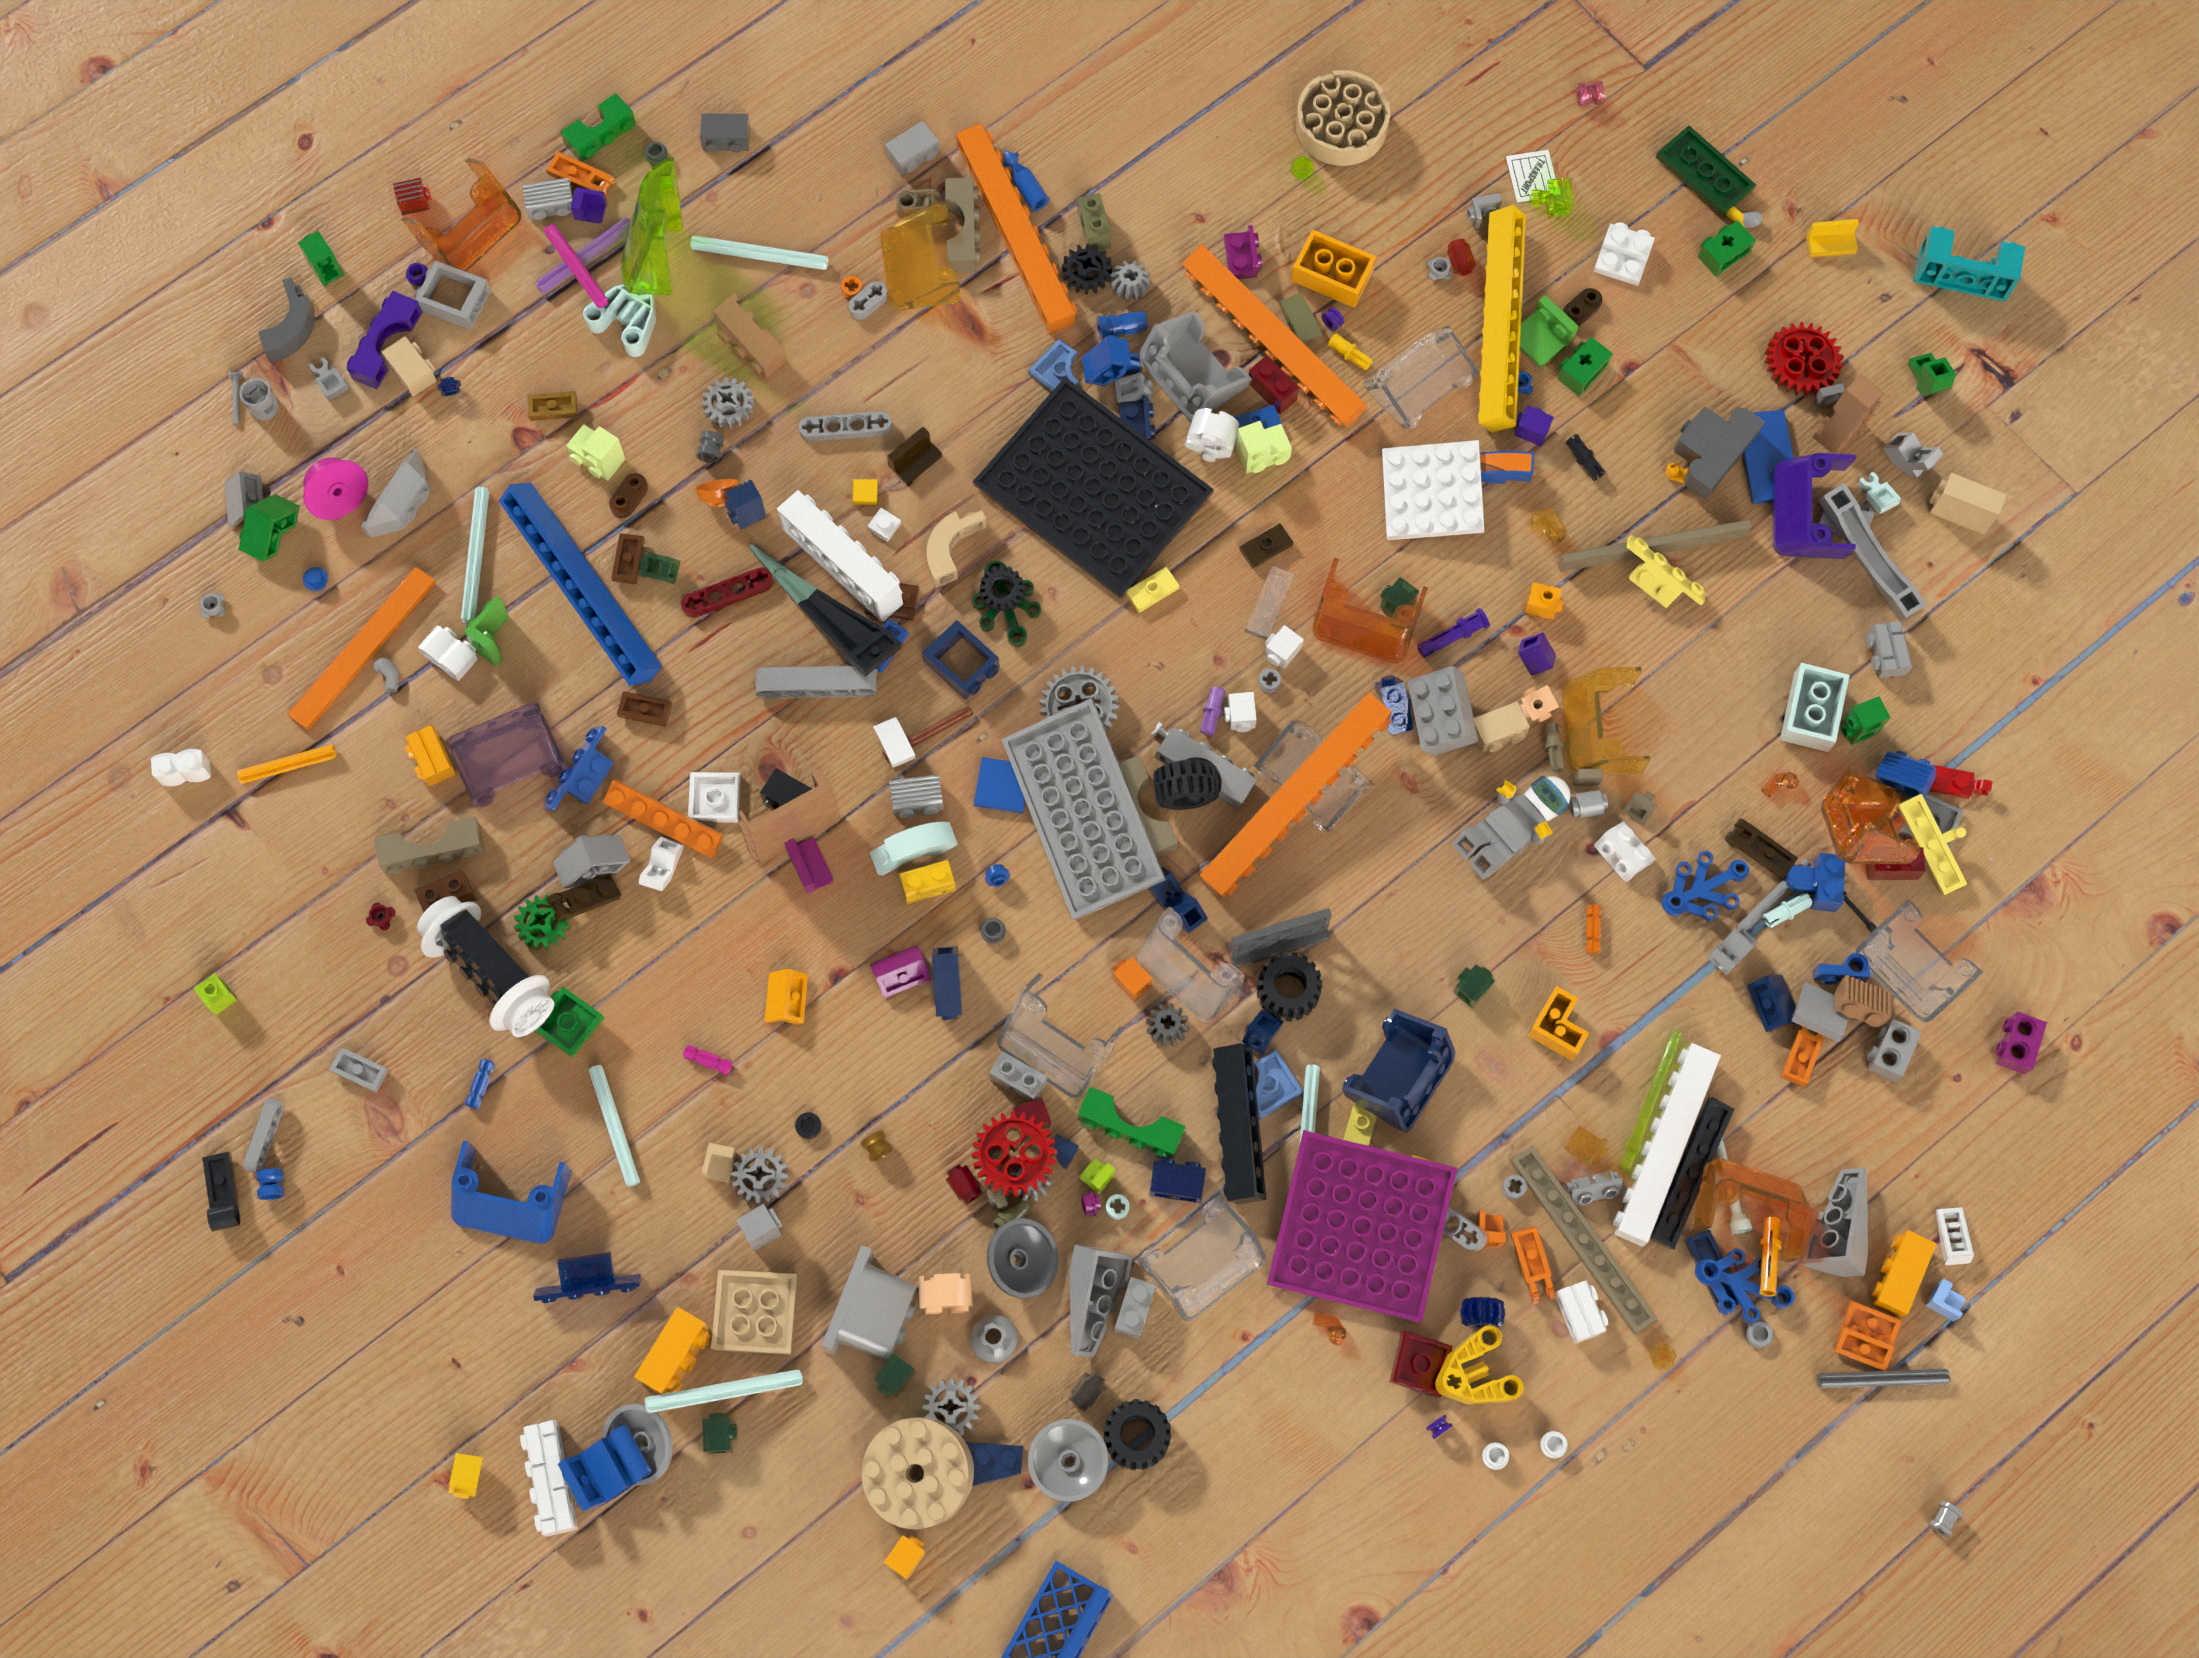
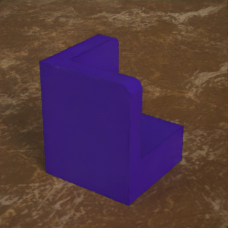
[571,187,607,224]
[1518,632,1556,675]

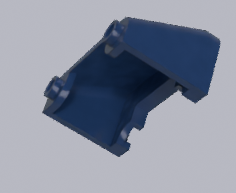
[1342,1008,1455,1132]

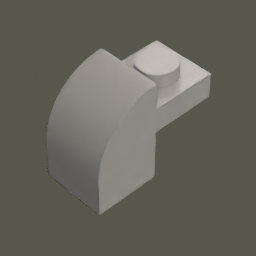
[1883,432,1944,478]
[1708,925,1758,975]

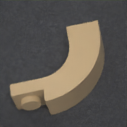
[927,510,987,588]

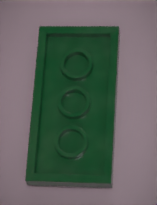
[1655,125,1756,217]

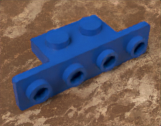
[543,725,614,812]

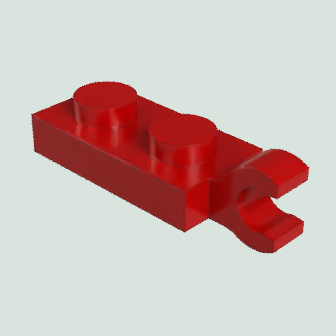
[1929,765,1993,799]

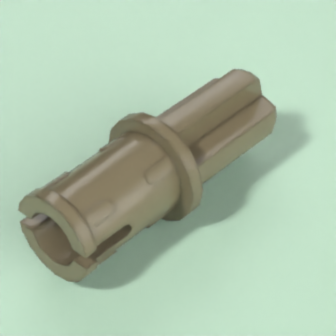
[1543,722,1565,772]

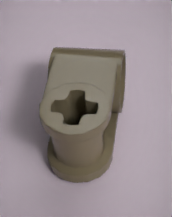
[896,189,941,220]

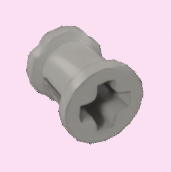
[1928,1501,1963,1537]

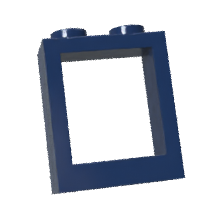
[922,620,1000,700]

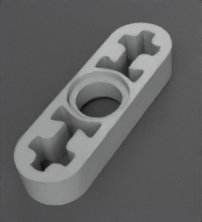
[244,1098,284,1173]
[1443,1206,1487,1251]

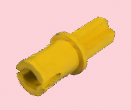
[1328,333,1373,370]

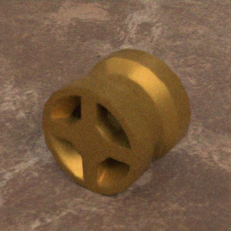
[860,1131,893,1162]

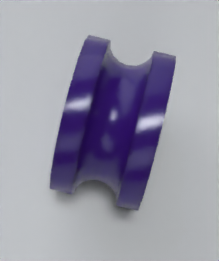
[1321,307,1344,331]
[1426,1415,1453,1439]

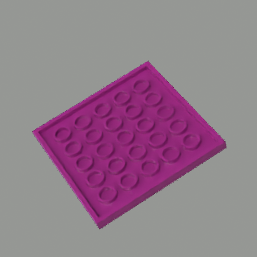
[1267,1130,1457,1323]

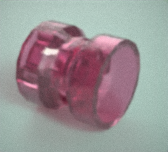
[1576,81,1605,106]

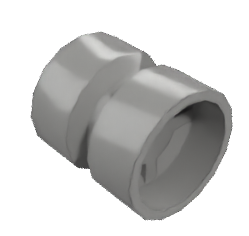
[239,378,280,421]

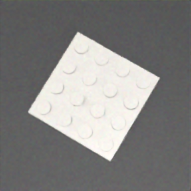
[1382,440,1485,540]

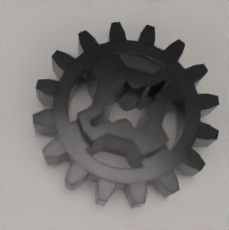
[1062,244,1113,295]

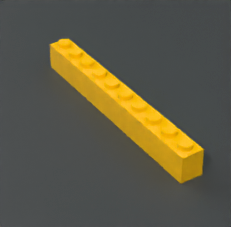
[1478,205,1526,433]

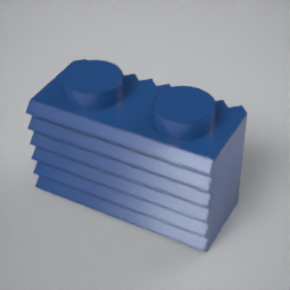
[1875,751,1937,799]

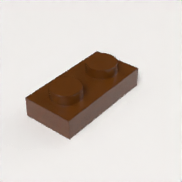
[611,533,645,584]
[617,691,672,727]

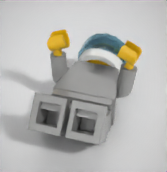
[1451,775,1571,880]

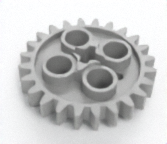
[1039,665,1120,729]

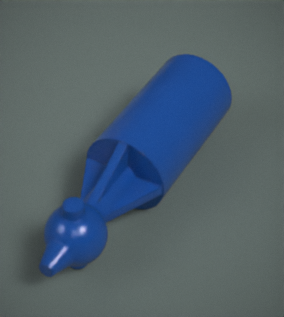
[1003,150,1049,211]

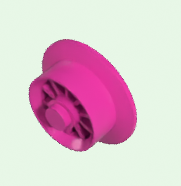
[303,457,368,520]

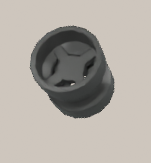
[696,431,724,463]

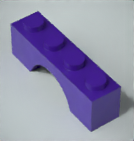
[347,291,423,389]

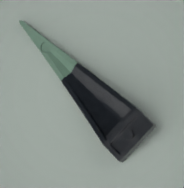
[750,544,902,677]

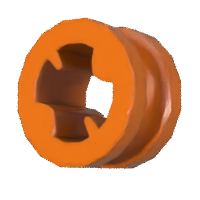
[841,276,863,300]

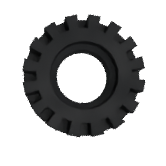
[980,565,1024,613]

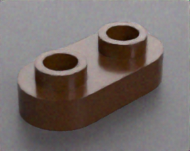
[609,473,648,518]

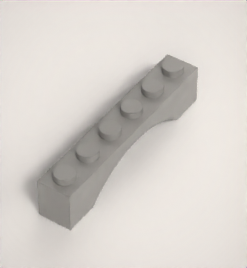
[1819,483,1927,621]

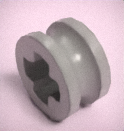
[1258,668,1281,693]
[1502,1175,1527,1200]

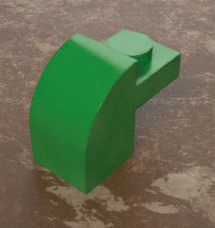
[1908,352,1956,396]

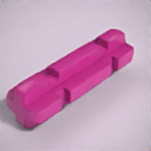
[683,1045,733,1075]

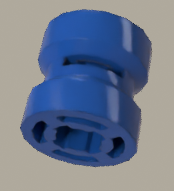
[256,1168,284,1200]

